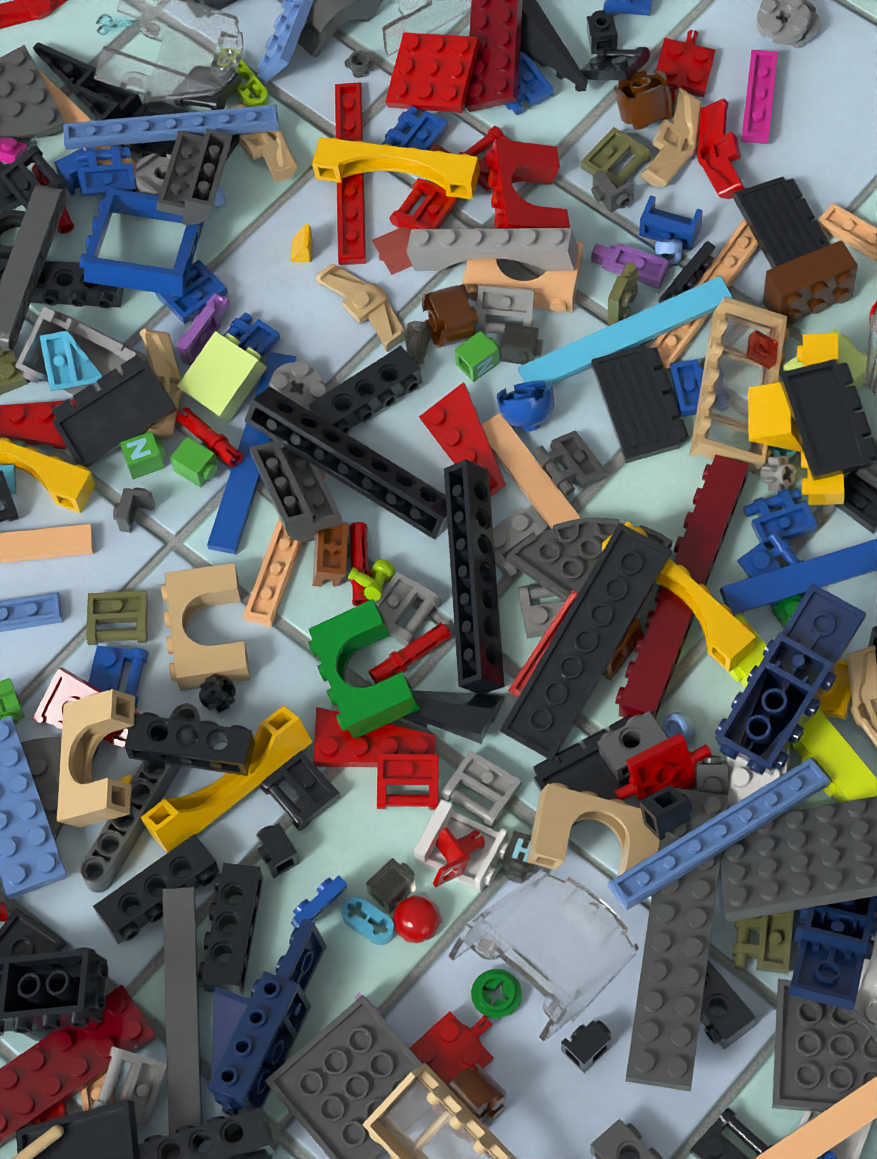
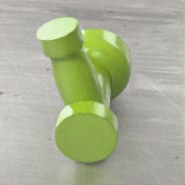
[348,559,396,601]

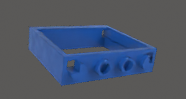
[80,188,204,297]

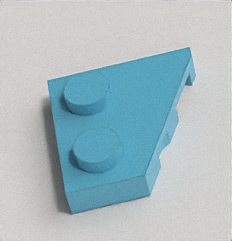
[40,331,103,391]

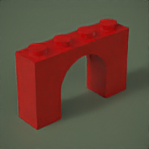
[485,139,570,229]

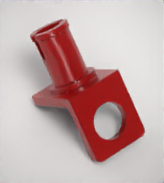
[432,827,485,888]

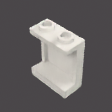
[413,799,511,893]

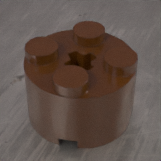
[614,70,673,130]
[422,284,478,348]
[432,1063,506,1142]

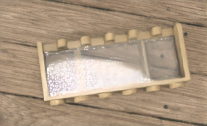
[689,297,789,474]
[362,1063,517,1159]

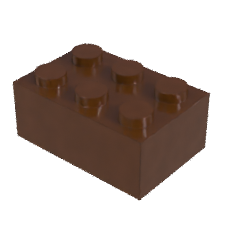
[763,240,858,324]

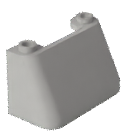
[15,306,149,395]

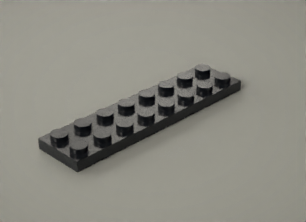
[499,522,673,761]

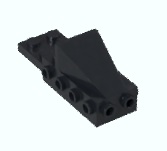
[0,947,109,1041]

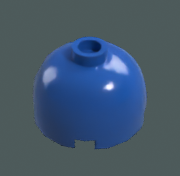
[497,381,554,431]

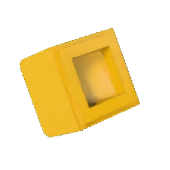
[290,224,313,262]

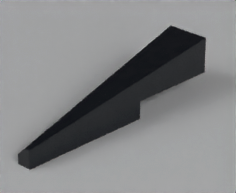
[520,0,588,92]
[33,42,143,120]
[359,687,505,744]

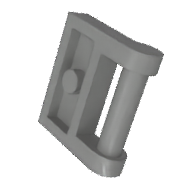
[475,284,535,339]
[493,507,545,578]
[375,571,442,646]
[518,586,565,639]
[441,750,522,828]
[92,1046,167,1126]

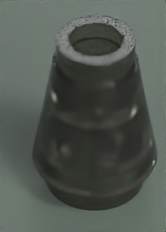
[404,321,432,365]

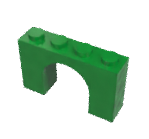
[308,599,420,739]

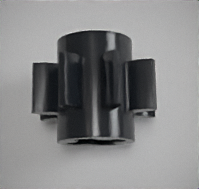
[199,674,236,713]

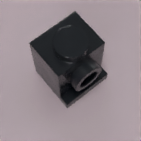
[587,10,618,55]
[639,785,692,840]
[256,823,300,878]
[561,1020,611,1073]

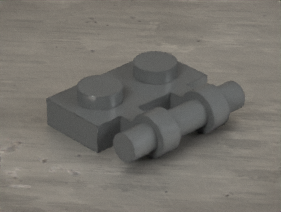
[534,430,607,495]

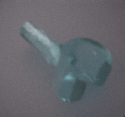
[96,14,134,35]

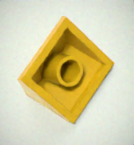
[748,382,803,452]

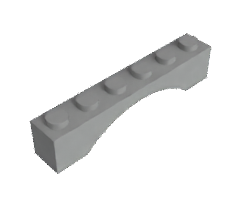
[407,228,578,271]

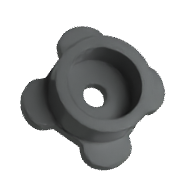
[345,50,376,78]

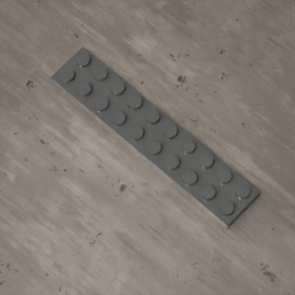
[625,788,729,1092]

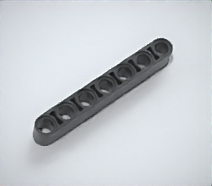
[0,185,66,351]
[80,703,202,893]

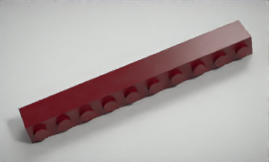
[615,455,749,720]

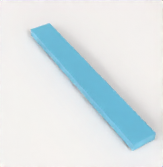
[518,276,733,387]

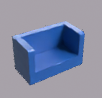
[639,195,703,250]

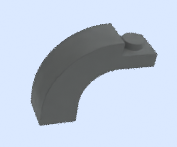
[297,0,383,57]

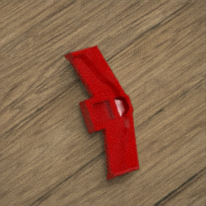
[0,0,67,29]
[696,98,746,199]

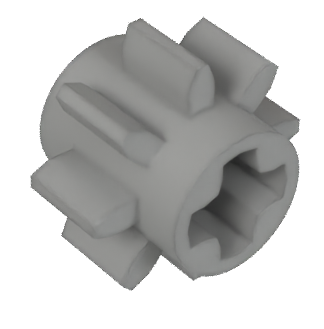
[760,456,797,491]

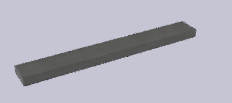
[163,887,203,1143]

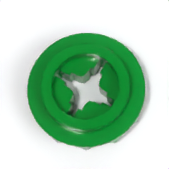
[471,969,522,1020]

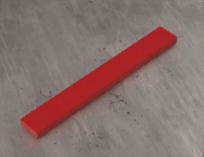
[335,82,366,265]

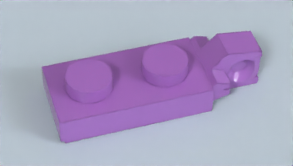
[591,243,670,288]
[177,293,231,366]

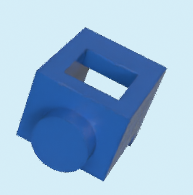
[54,148,99,196]

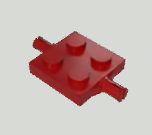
[656,30,716,105]
[614,733,712,806]
[409,1011,494,1085]

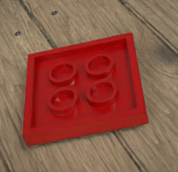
[385,32,480,113]

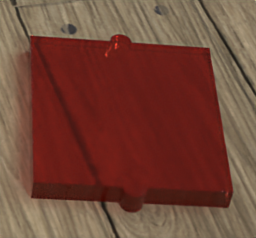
[372,227,413,275]

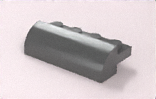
[156,129,233,225]
[250,441,342,542]

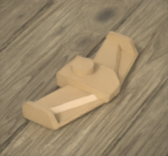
[640,88,702,187]
[227,104,298,183]
[316,264,408,352]
[140,328,184,440]
[846,645,877,748]

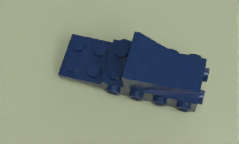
[715,583,866,776]
[788,896,877,1011]
[208,919,327,1116]

